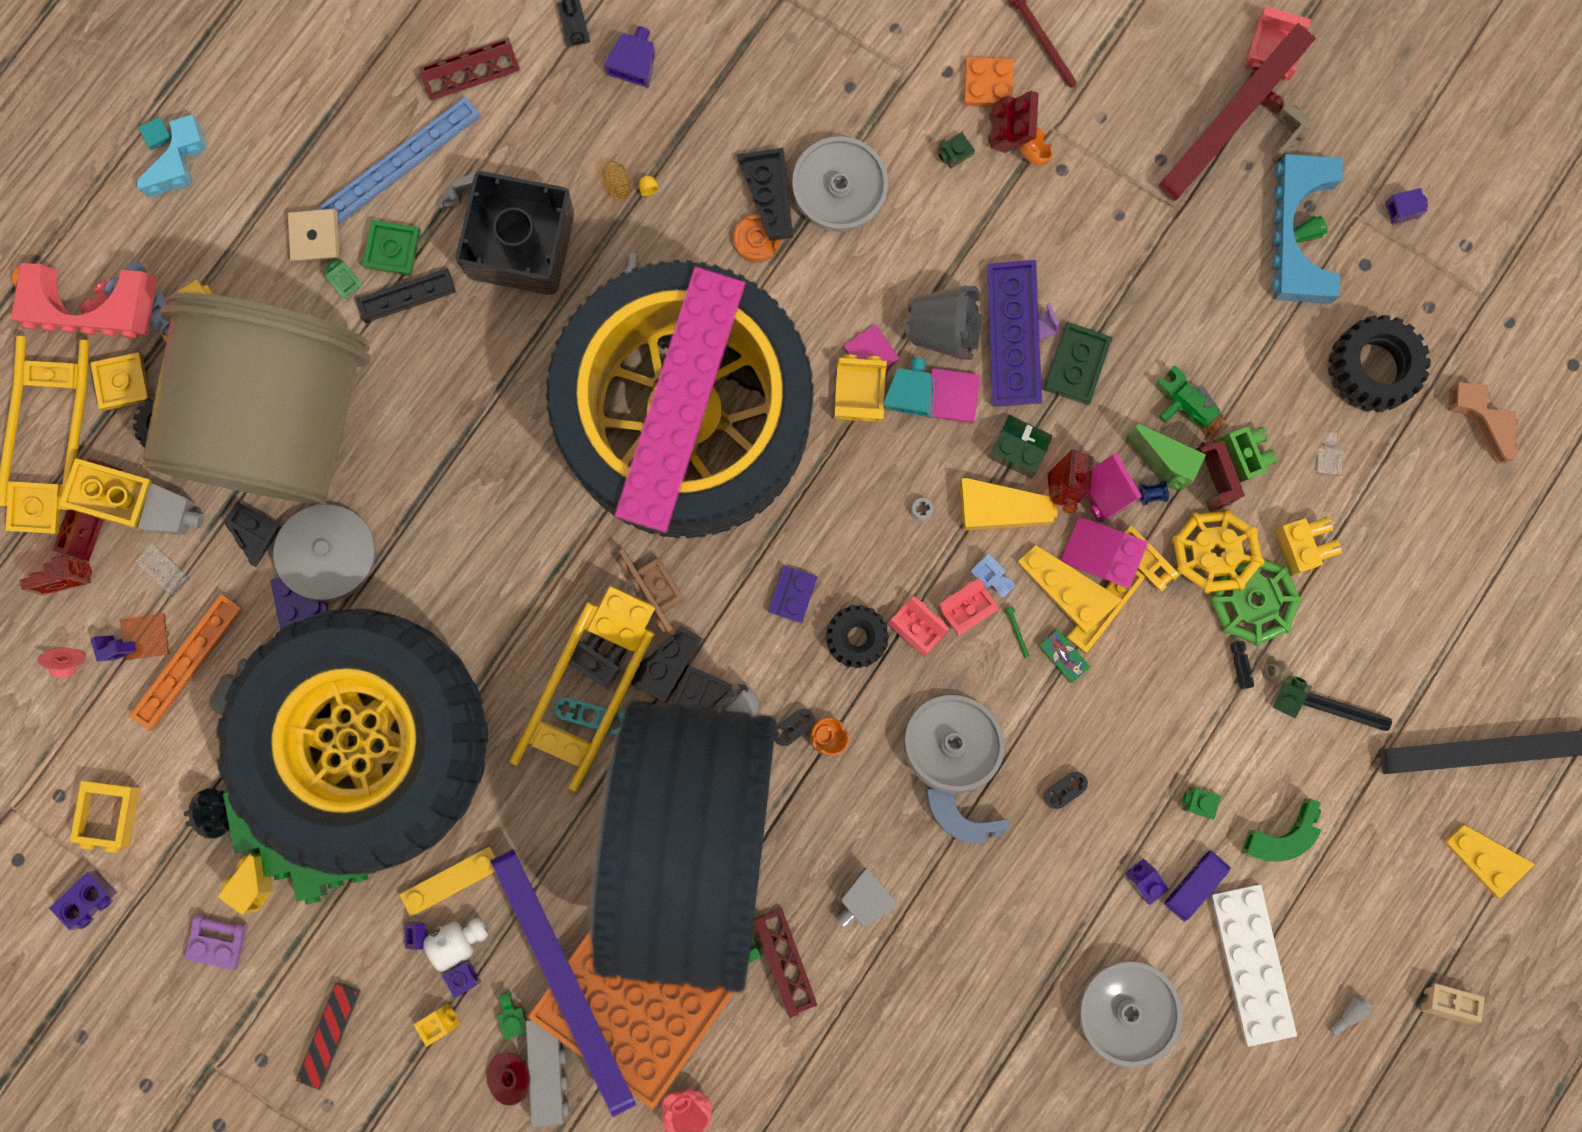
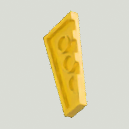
[1017,545,1123,634]

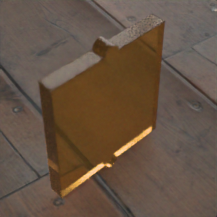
[120,613,170,660]

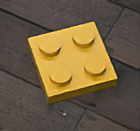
[91,352,150,411]

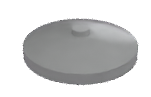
[792,136,888,232]
[273,504,376,602]
[904,695,1005,794]
[1079,961,1182,1067]

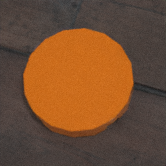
[733,214,781,263]

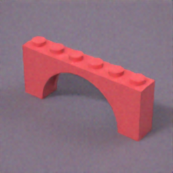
[11,263,158,339]

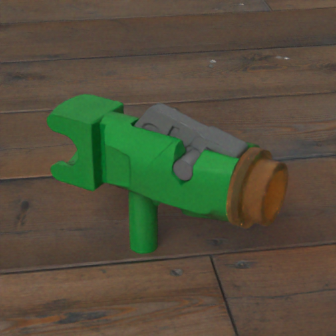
[1155,366,1226,435]

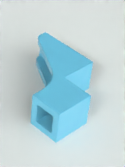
[137,115,208,197]

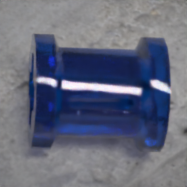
[1139,481,1169,506]

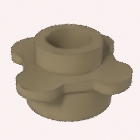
[1263,656,1288,685]

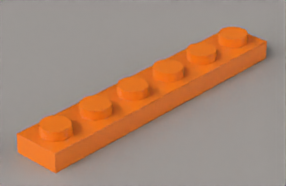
[129,594,243,731]

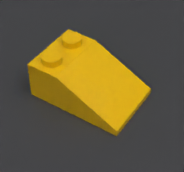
[59,458,156,531]

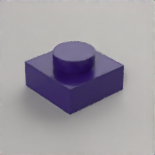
[405,922,428,950]

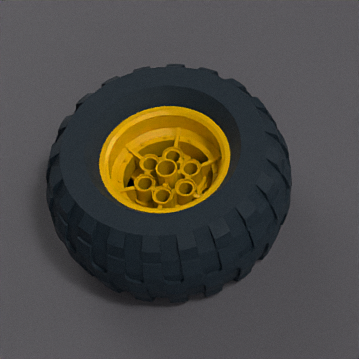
[216,608,488,875]

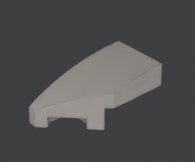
[439,173,475,210]

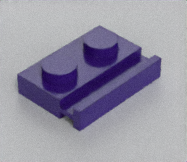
[768,565,818,624]

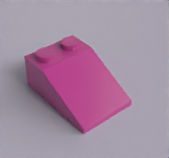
[1077,452,1142,523]
[1061,517,1148,590]

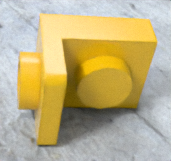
[414,1003,461,1047]

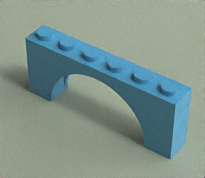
[1271,154,1343,304]

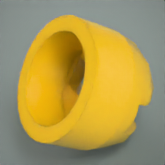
[638,175,659,196]

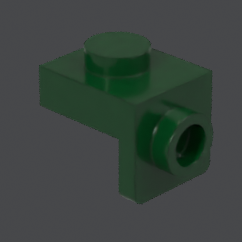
[1273,676,1312,719]

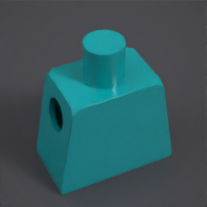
[884,358,935,418]

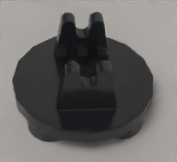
[184,788,230,839]

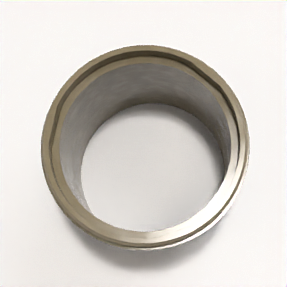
[142,292,370,505]

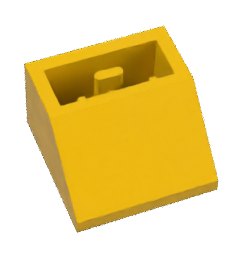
[218,853,273,915]

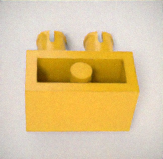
[1275,517,1342,576]

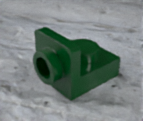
[937,132,975,169]

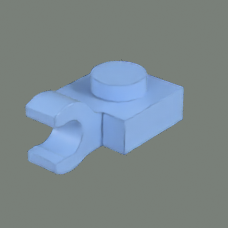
[971,554,1015,597]

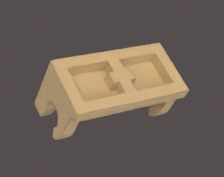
[1420,983,1485,1025]

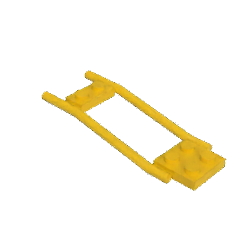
[0,336,90,534]
[509,584,655,792]

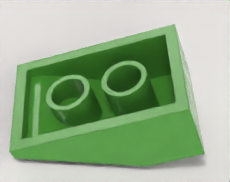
[1126,423,1206,490]

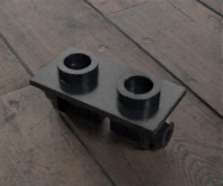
[556,0,591,47]

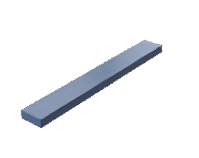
[315,97,481,225]

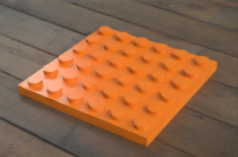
[528,931,734,1109]

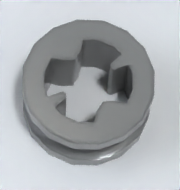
[910,498,934,521]

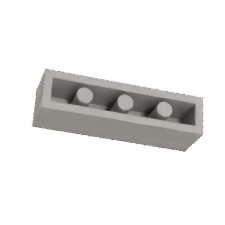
[526,1019,570,1127]

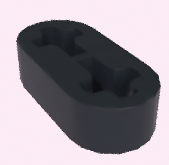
[774,709,815,746]
[1044,772,1088,809]

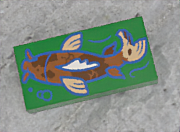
[1039,630,1090,683]

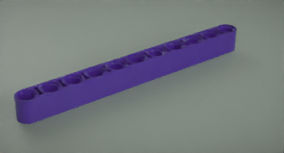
[490,849,636,1118]

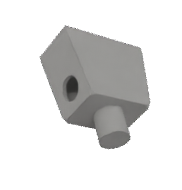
[137,483,204,535]
[836,868,899,929]

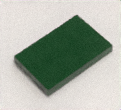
[1043,322,1113,406]

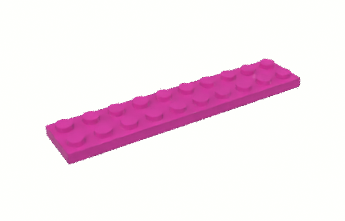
[615,267,745,533]

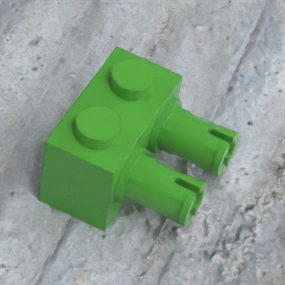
[1215,426,1278,482]

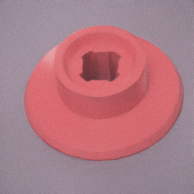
[38,648,86,678]

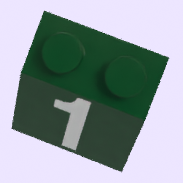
[988,415,1053,479]

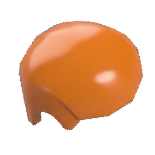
[1019,127,1053,165]
[809,717,850,756]

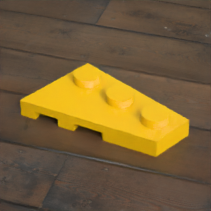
[1443,825,1535,899]

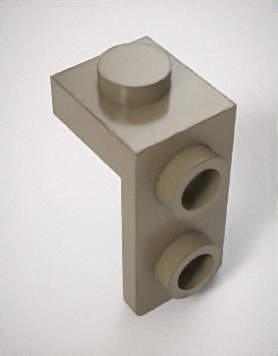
[1272,102,1311,162]

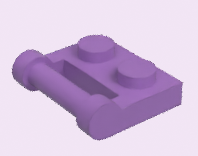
[184,914,247,970]

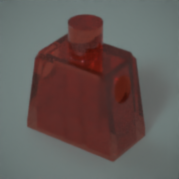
[1047,449,1093,513]

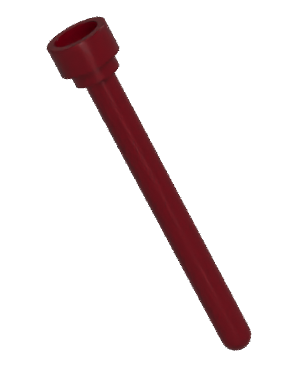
[1007,0,1077,88]

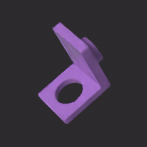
[1039,303,1060,341]

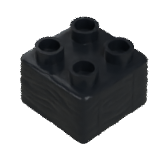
[455,171,574,295]

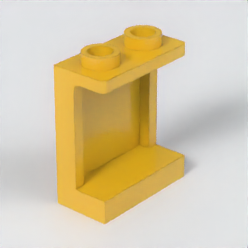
[834,354,887,423]

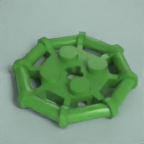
[1209,555,1302,646]

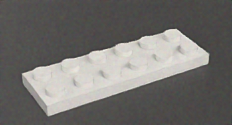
[1210,884,1297,1047]

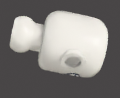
[423,918,489,972]

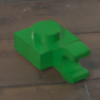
[497,991,527,1040]

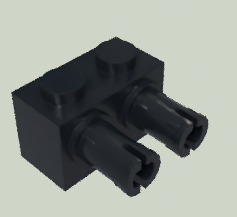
[568,633,628,690]

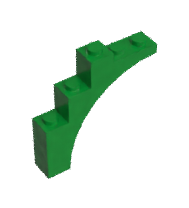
[223,792,375,905]

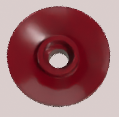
[487,1052,530,1106]

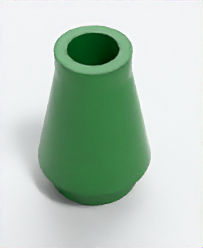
[1293,215,1328,243]

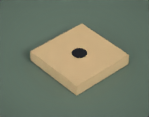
[288,209,339,262]

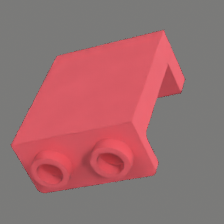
[1245,6,1311,81]

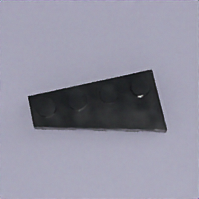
[736,148,794,241]

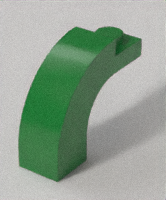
[1241,799,1321,862]

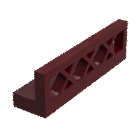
[419,37,520,101]
[53,458,123,562]
[754,908,817,1019]

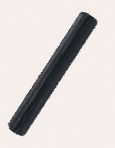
[1303,692,1392,731]

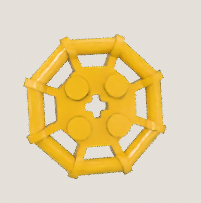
[1171,509,1264,594]

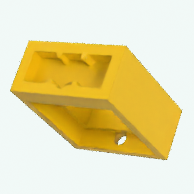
[70,781,140,853]

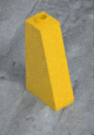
[959,478,1057,531]

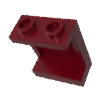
[1195,439,1245,512]

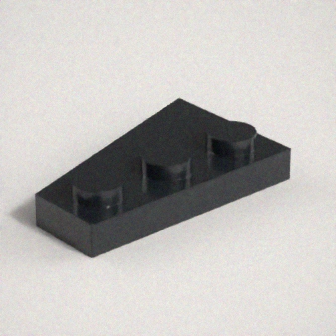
[631,626,704,703]

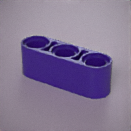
[1164,850,1231,922]

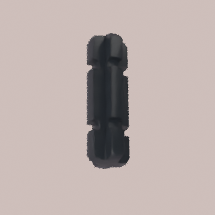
[1230,641,1254,689]

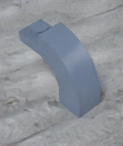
[925,789,1010,844]

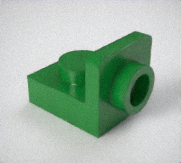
[324,260,362,299]
[1182,787,1221,820]

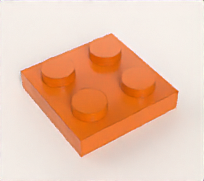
[964,57,1014,107]

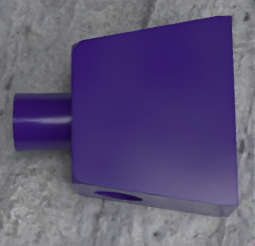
[604,26,655,88]

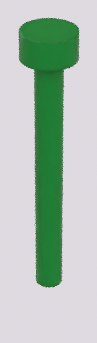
[1004,607,1029,658]

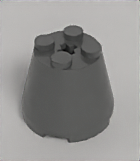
[905,286,981,360]

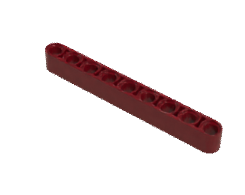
[1158,23,1316,202]

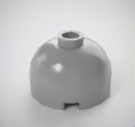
[713,681,759,717]

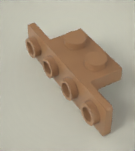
[618,548,685,636]

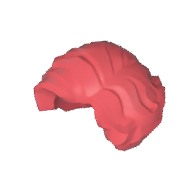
[661,1089,713,1132]

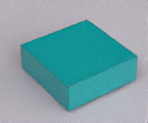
[138,117,172,150]

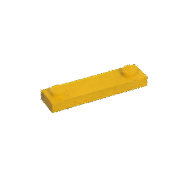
[399,846,496,917]

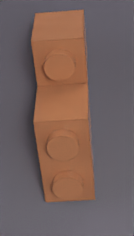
[1449,382,1519,464]

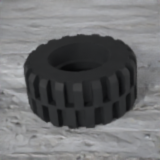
[1328,315,1431,413]

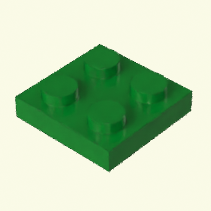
[362,220,421,276]

